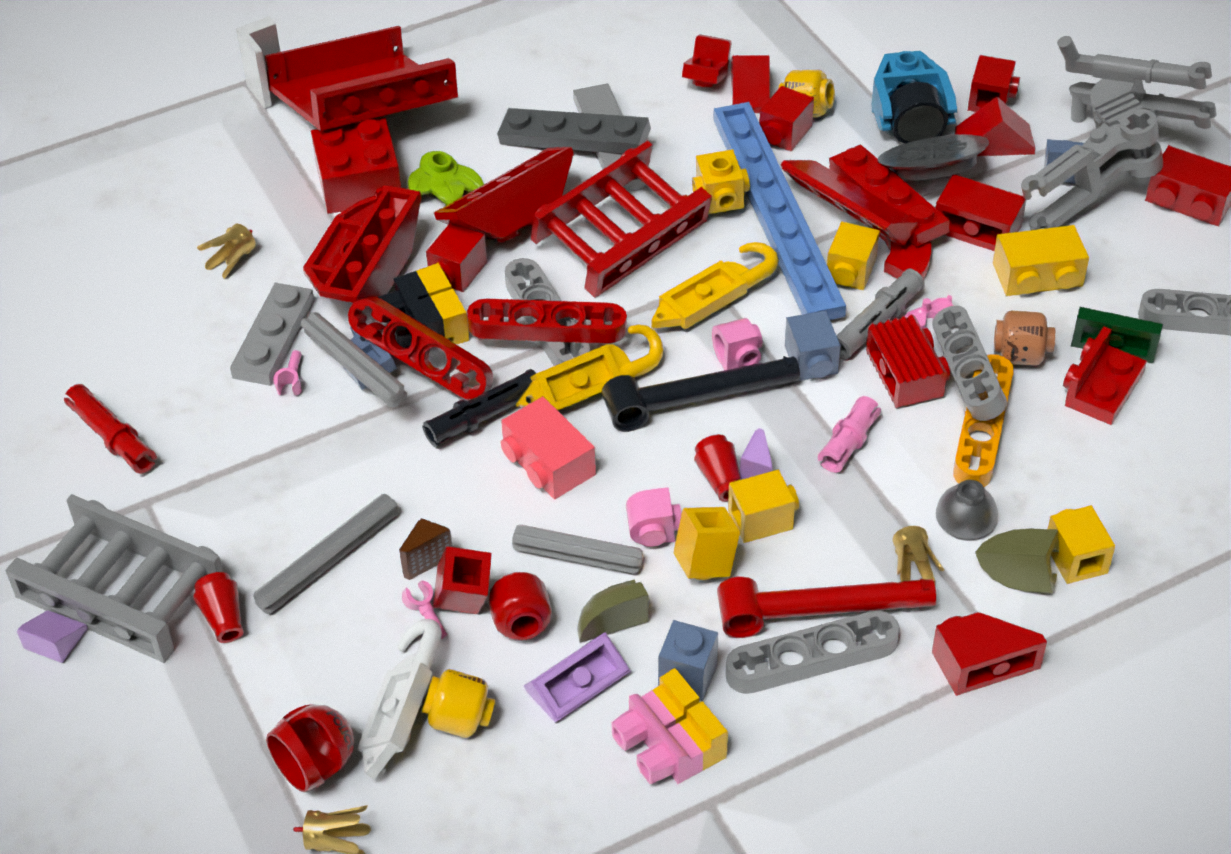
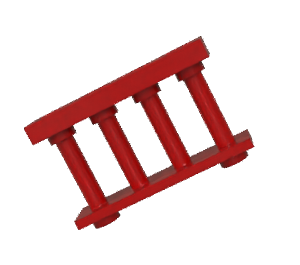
[531,140,712,298]

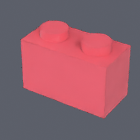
[500,396,596,500]

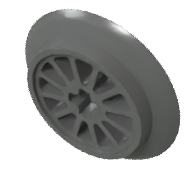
[878,135,989,180]

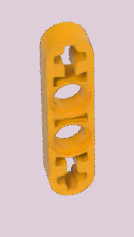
[953,354,1013,487]

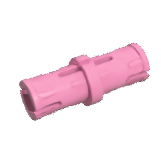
[818,396,881,473]

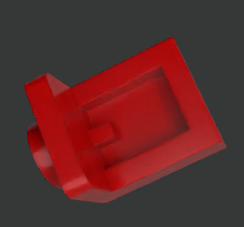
[682,34,732,87]

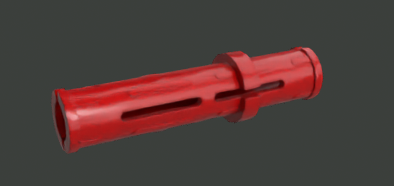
[64,384,157,474]

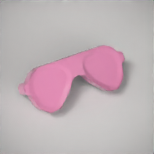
[905,295,953,328]

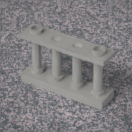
[5,494,223,663]

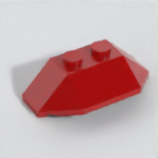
[433,147,574,242]
[303,185,421,303]

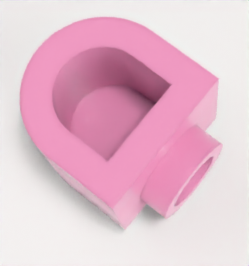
[712,318,763,370]
[626,487,681,547]

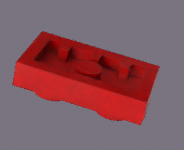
[1063,327,1147,425]

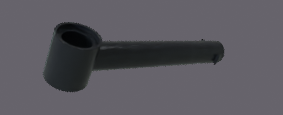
[602,356,800,432]

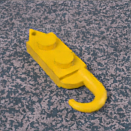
[651,242,779,330]
[516,324,663,411]

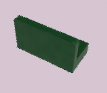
[1071,307,1163,364]

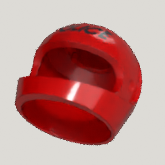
[266,704,354,792]

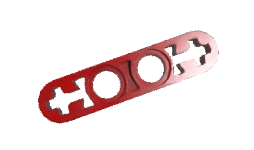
[348,296,494,400]
[467,298,627,344]

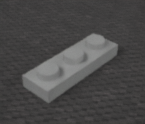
[230,282,314,386]

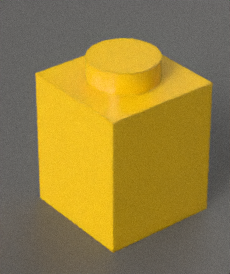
[827,221,880,290]
[728,469,799,543]
[1047,505,1115,584]
[673,507,740,580]

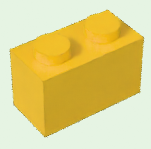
[992,225,1089,296]

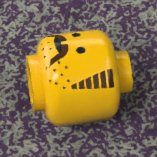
[778,70,835,118]
[422,669,495,738]

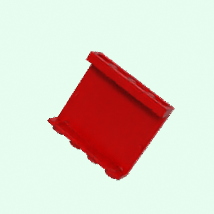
[265,26,458,131]

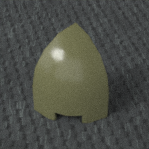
[975,528,1059,593]
[577,579,649,643]

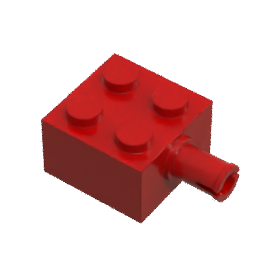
[310,118,401,214]

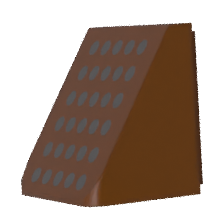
[399,518,452,580]

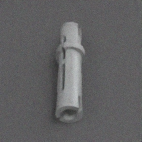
[836,269,925,360]

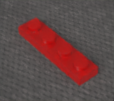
[829,144,949,247]

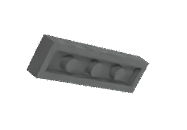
[497,108,651,154]

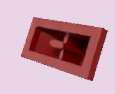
[731,55,770,113]
[955,97,1036,157]

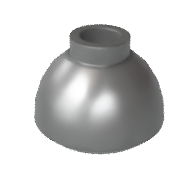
[935,480,998,539]

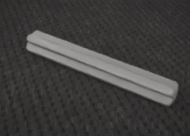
[301,312,407,407]
[253,493,398,614]

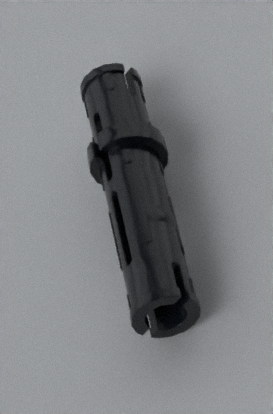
[422,369,536,447]

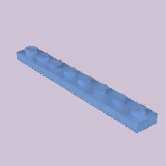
[713,102,846,320]

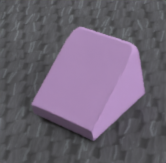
[740,428,773,479]
[17,610,88,663]

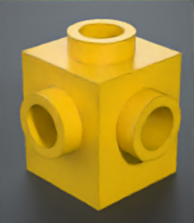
[692,149,750,214]

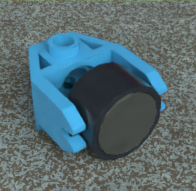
[871,51,957,144]

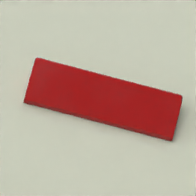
[781,160,919,246]

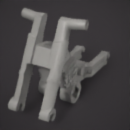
[1021,36,1217,230]

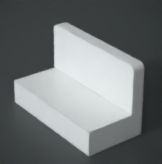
[236,16,281,108]

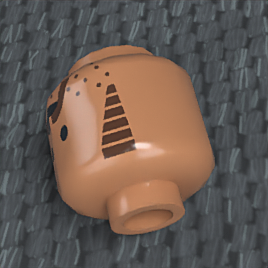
[994,310,1056,366]

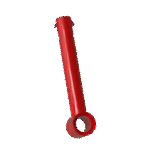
[717,576,936,638]

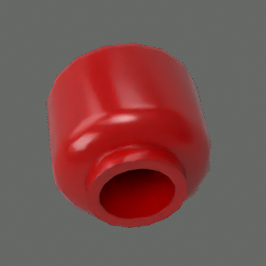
[489,572,552,640]

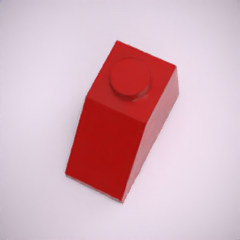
[932,612,1047,696]

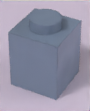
[784,310,841,381]
[658,620,718,701]

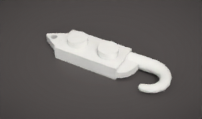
[357,619,442,779]

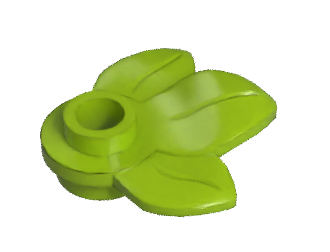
[408,151,484,205]

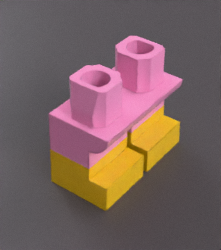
[611,668,728,784]

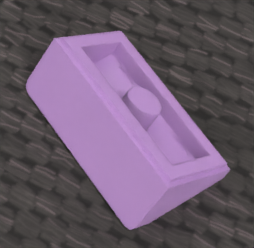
[524,632,631,722]

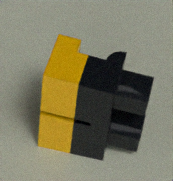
[378,263,469,348]

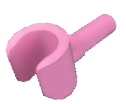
[273,350,302,395]
[402,581,447,639]

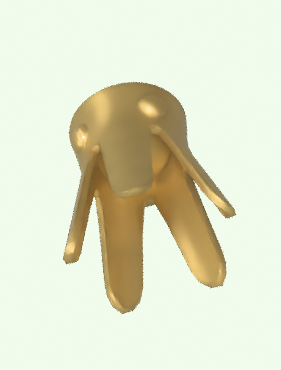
[197,223,255,279]
[892,526,945,583]
[293,805,371,854]

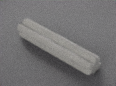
[512,524,643,574]

